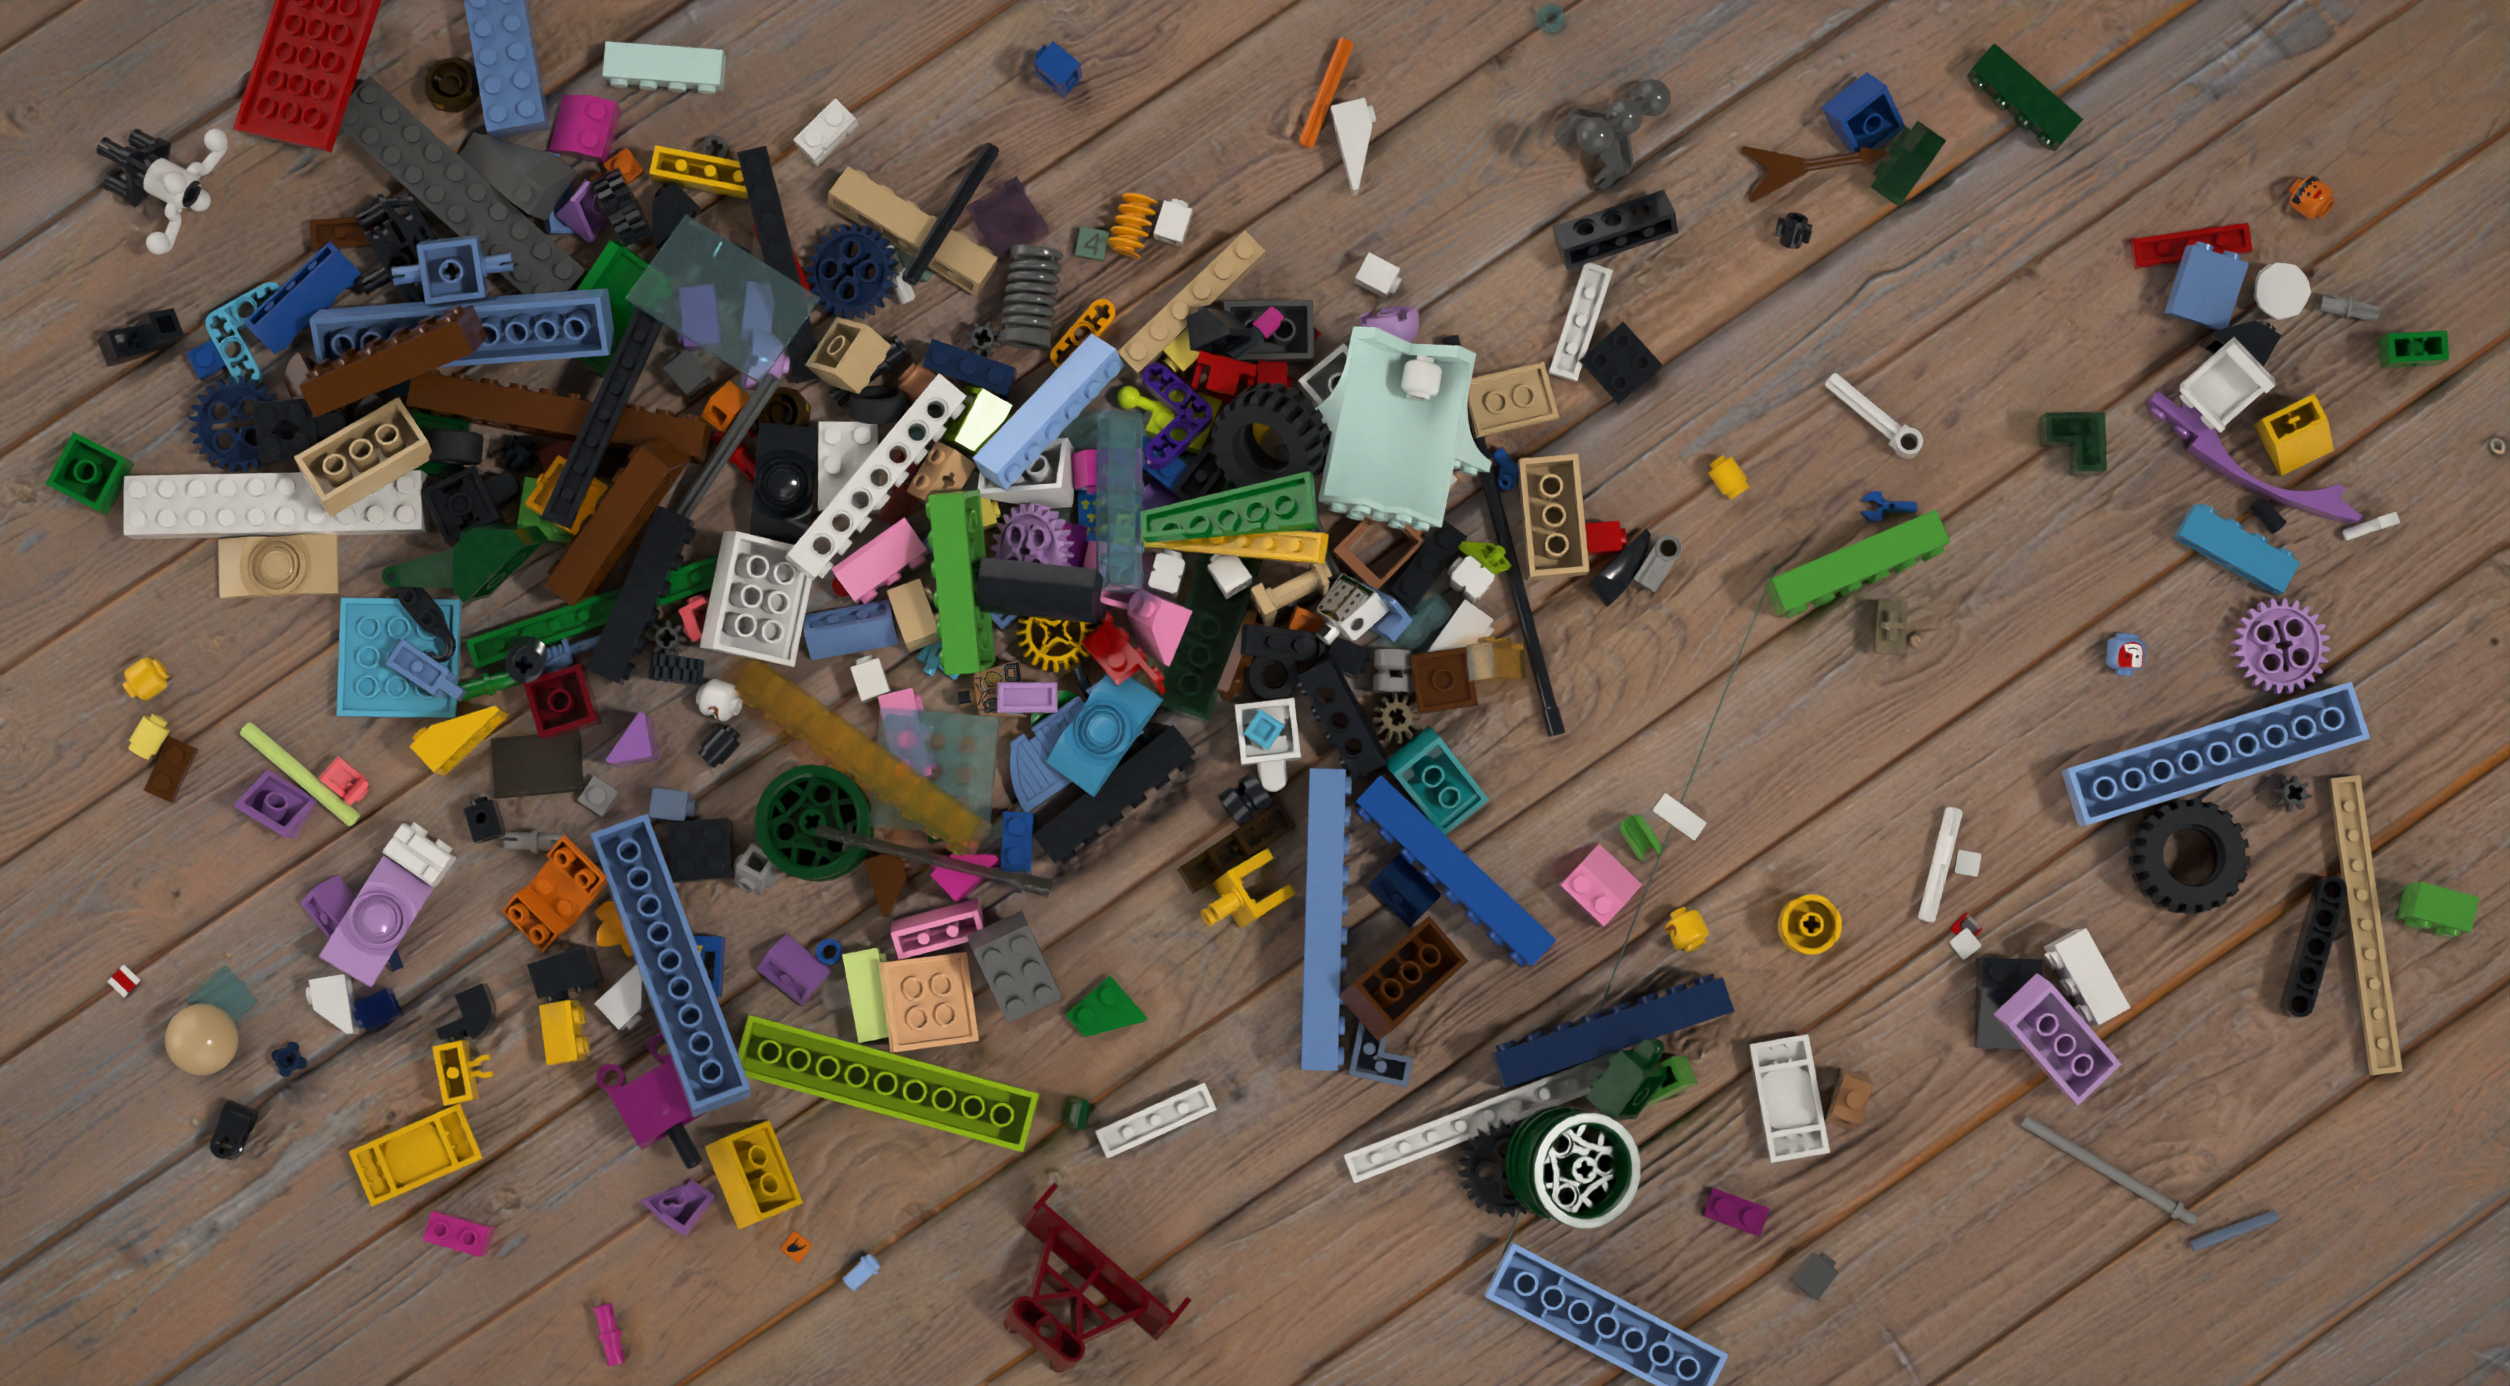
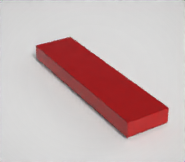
[2130,223,2253,269]

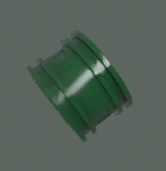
[754,764,876,882]
[1506,1106,1641,1228]

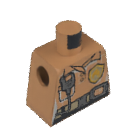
[958,660,1028,719]
[1824,1068,1873,1131]

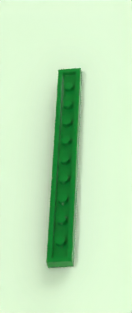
[466,555,718,669]

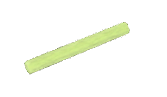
[240,722,360,826]

